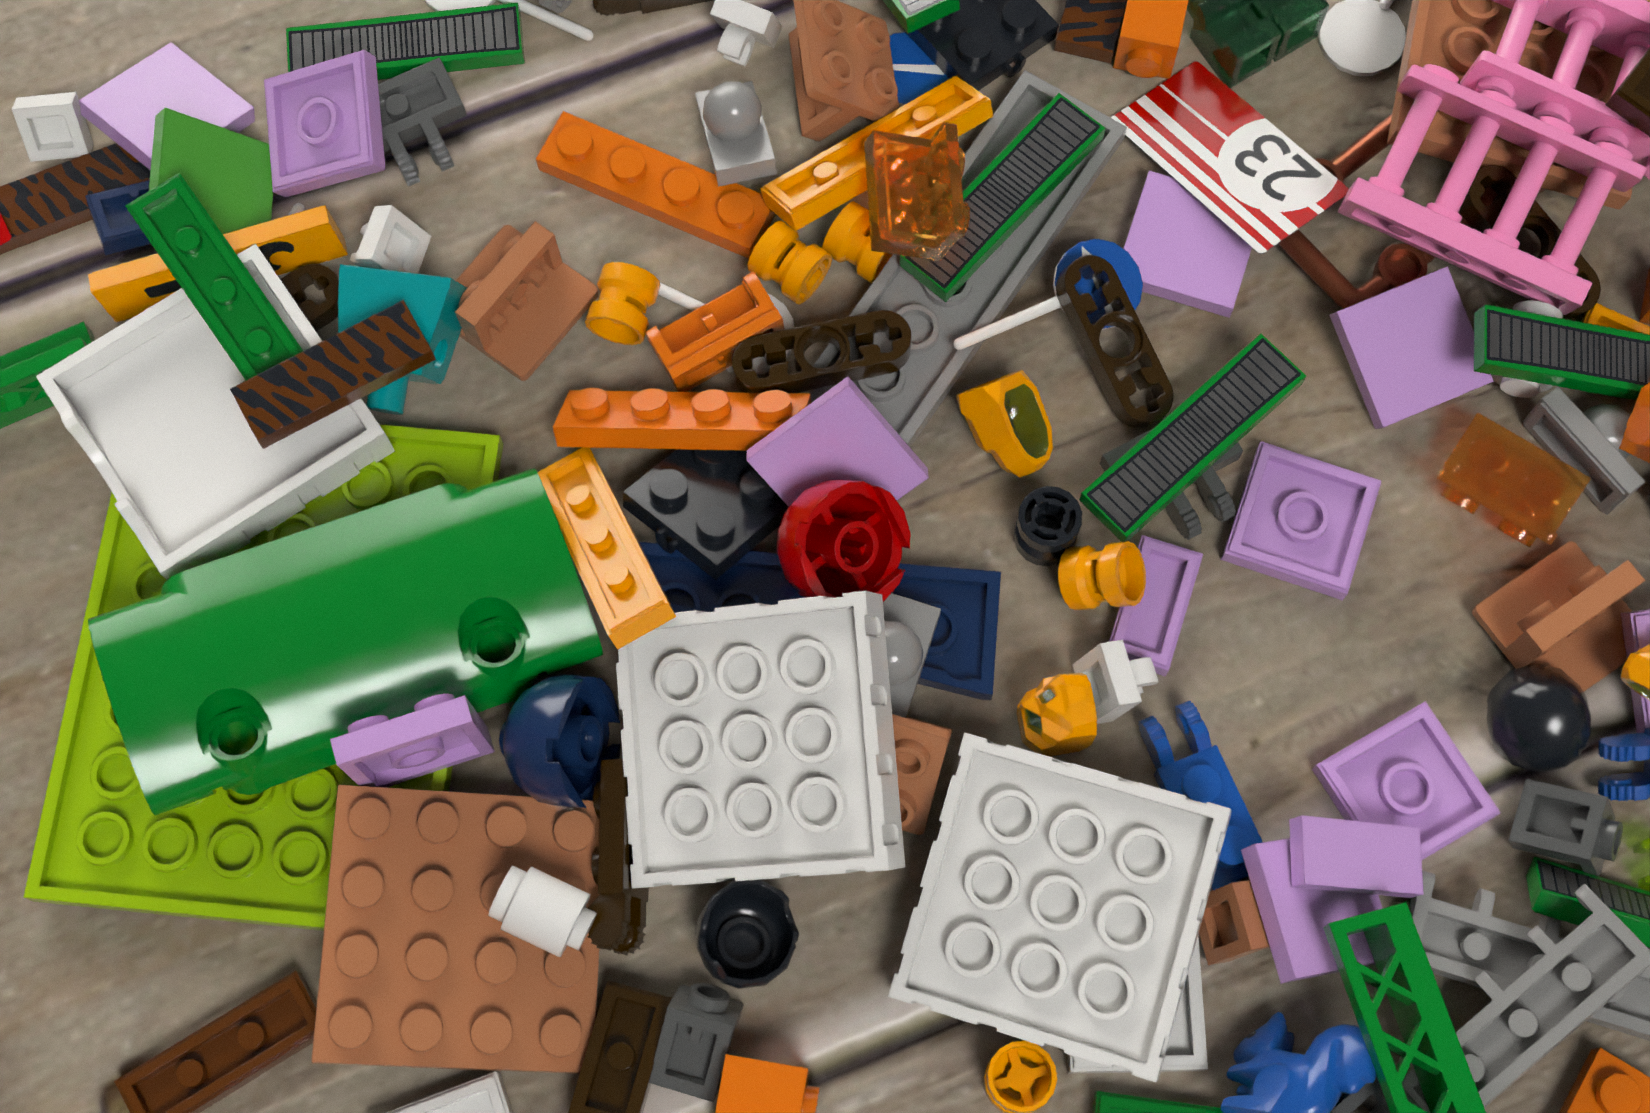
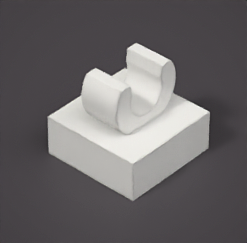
[710,0,783,67]
[12,92,94,162]
[350,205,432,274]
[1072,640,1159,724]

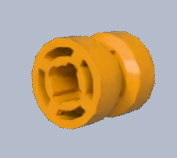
[822,201,906,283]
[747,220,832,305]
[585,262,661,345]
[1058,541,1146,610]
[983,1041,1057,1113]

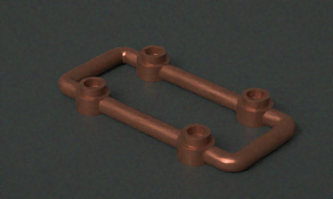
[1278,114,1545,309]

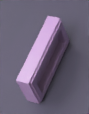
[1109,535,1203,676]
[1289,815,1424,898]

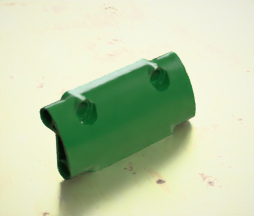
[88,468,603,816]

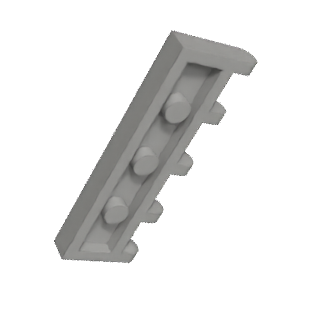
[1409,870,1650,1041]
[1394,884,1650,1113]

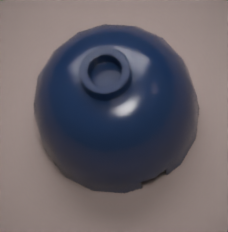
[499,675,620,808]

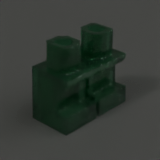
[1187,0,1330,88]

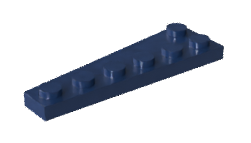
[639,542,1001,701]

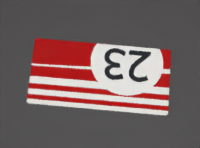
[1111,61,1349,254]

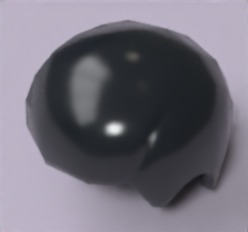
[1487,664,1591,773]
[695,880,799,989]

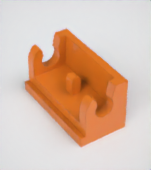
[645,271,785,392]

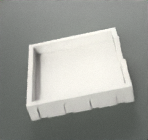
[36,244,395,580]
[616,591,905,888]
[888,732,1232,1083]

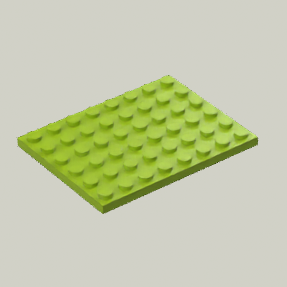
[23,424,504,931]

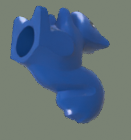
[1221,1012,1377,1113]

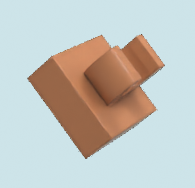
[1199,880,1270,965]

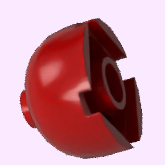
[777,480,911,602]

